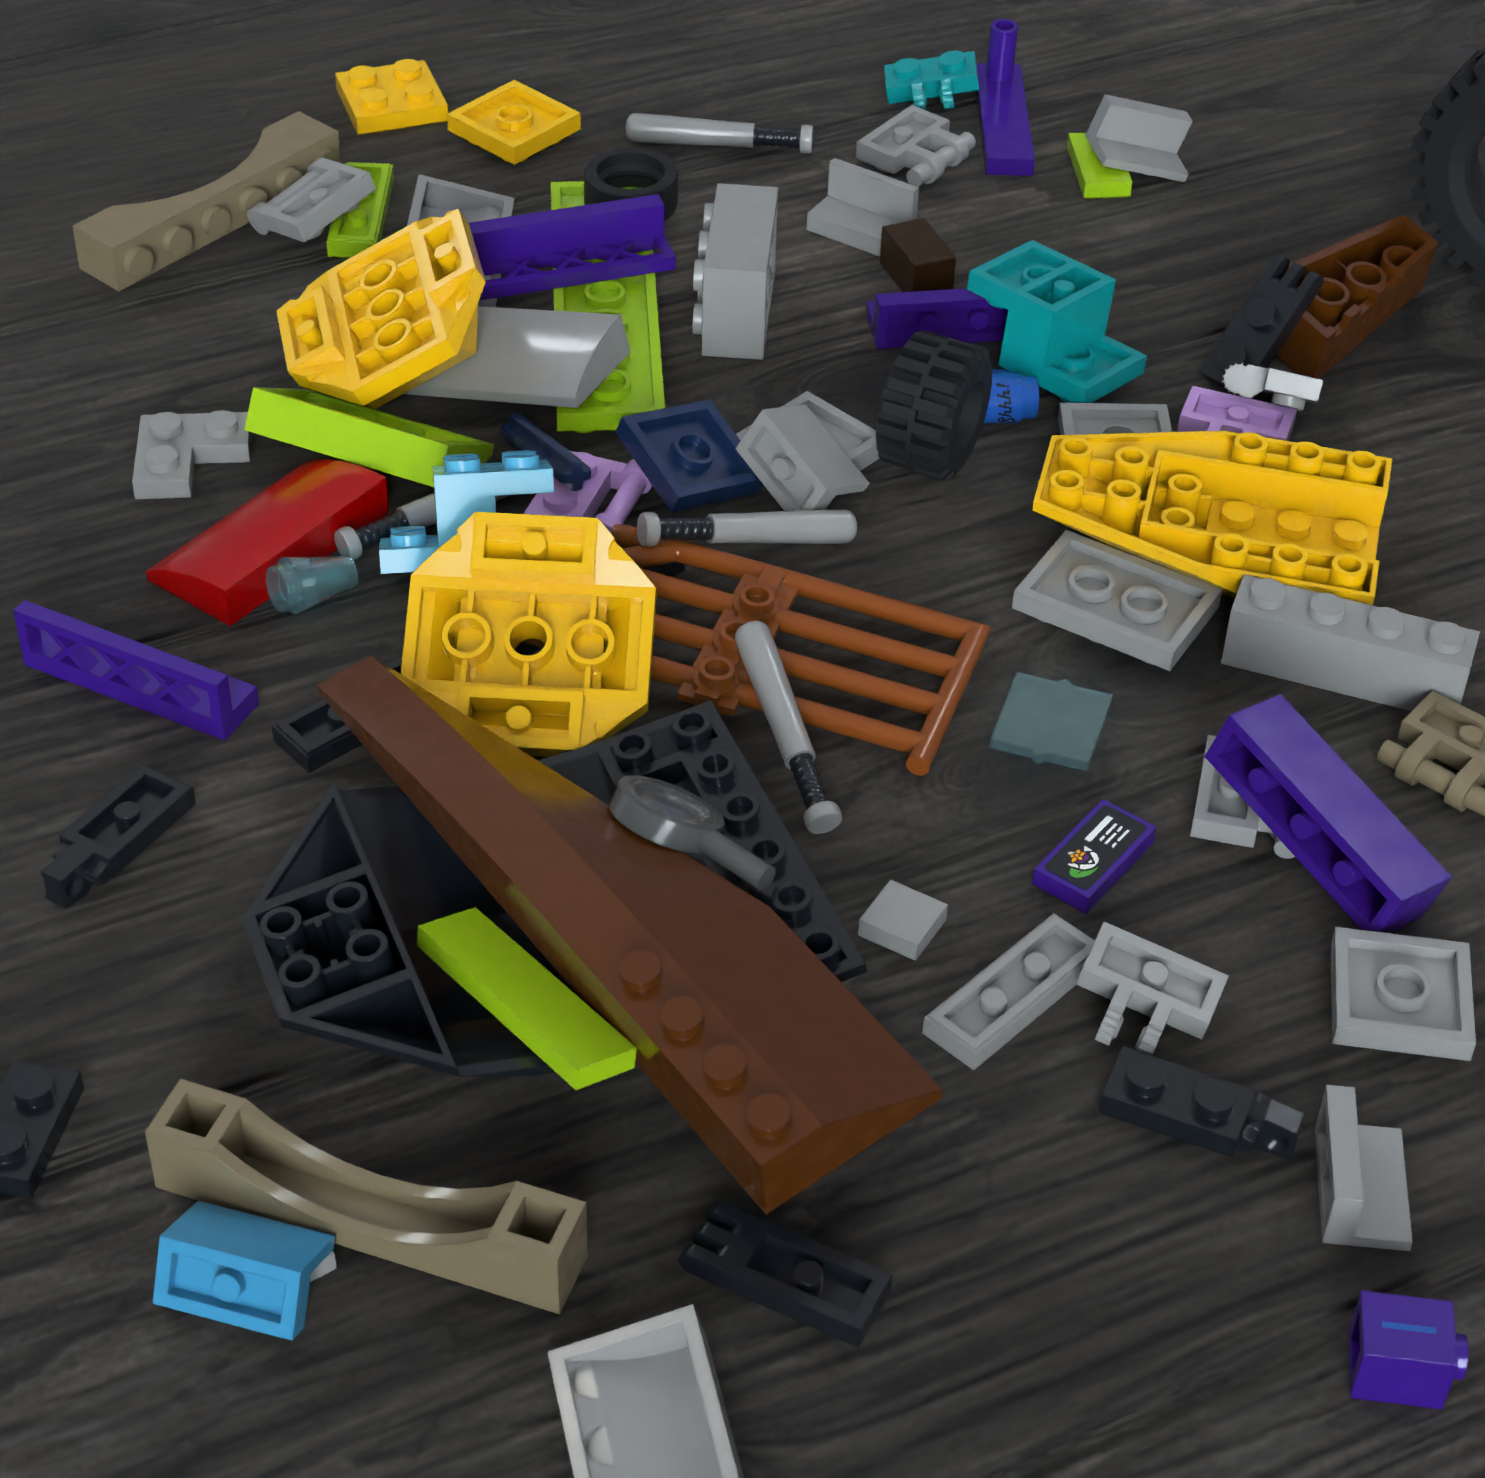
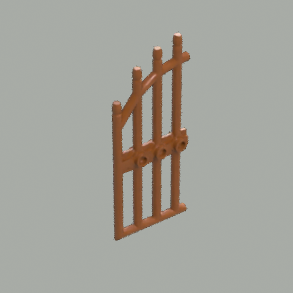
[523,524,991,776]

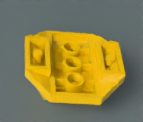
[276,209,486,409]
[401,512,657,757]

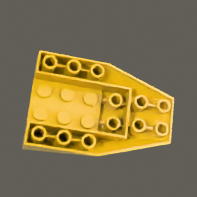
[1032,431,1392,605]

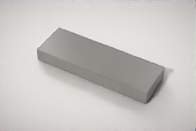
[922,913,1095,1070]

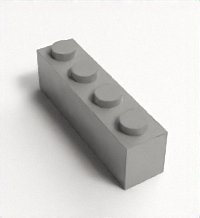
[1221,574,1480,711]

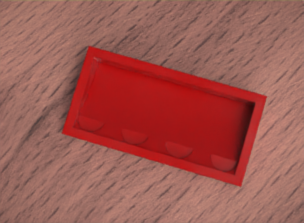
[146,459,389,627]

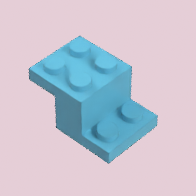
[379,450,554,574]

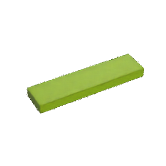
[417,907,637,1090]

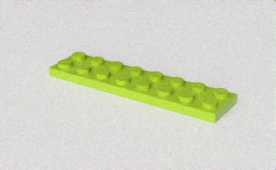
[551,181,665,433]

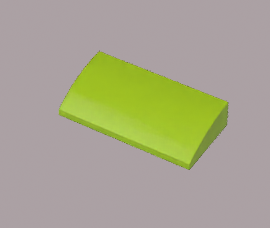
[244,387,495,487]

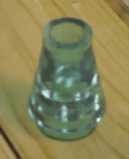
[266,554,358,614]

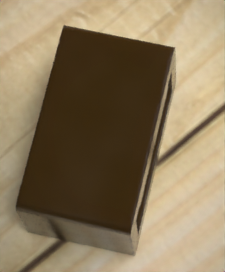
[880,218,956,292]

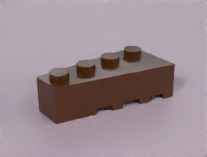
[1254,214,1439,379]

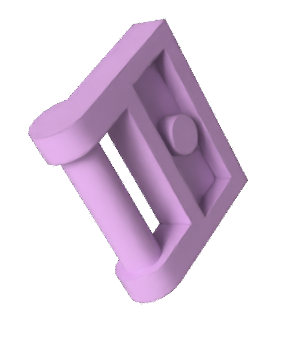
[524,451,652,533]

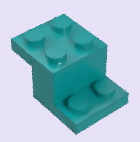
[967,240,1147,403]

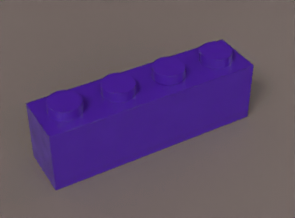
[1204,694,1452,933]

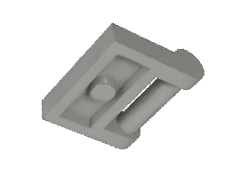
[247,157,376,242]

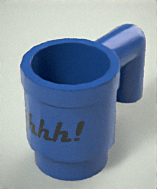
[983,369,1039,424]

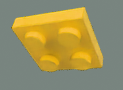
[335,59,448,135]
[447,80,581,165]

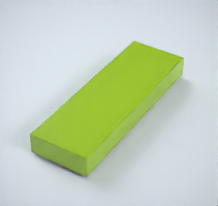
[327,162,394,258]

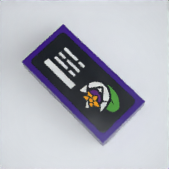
[1032,799,1157,914]

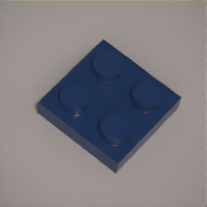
[615,399,763,513]

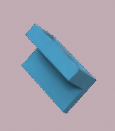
[152,1200,335,1341]

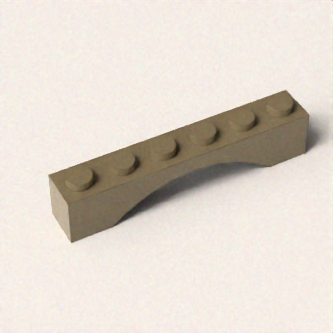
[72,111,341,292]
[145,1079,588,1314]

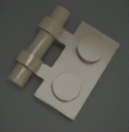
[1377,690,1485,817]

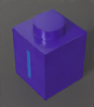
[1348,1290,1468,1410]

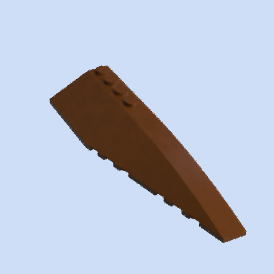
[317,656,943,1214]

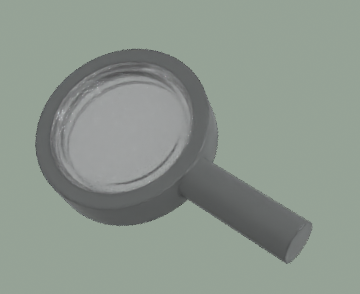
[609,775,776,891]

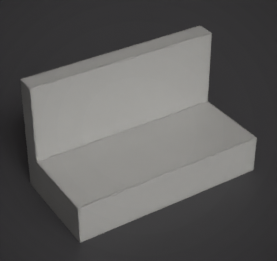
[1086,94,1193,182]
[806,158,919,256]
[735,405,870,511]
[1314,1085,1413,1251]

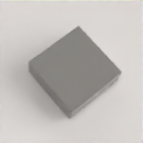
[858,879,948,961]

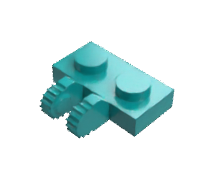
[884,51,979,110]

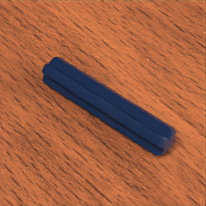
[500,413,592,491]

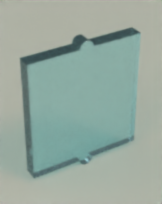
[990,672,1113,771]

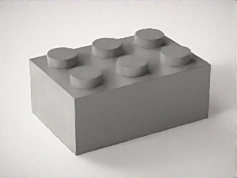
[692,183,778,360]

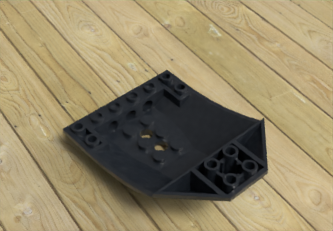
[242,700,867,1077]

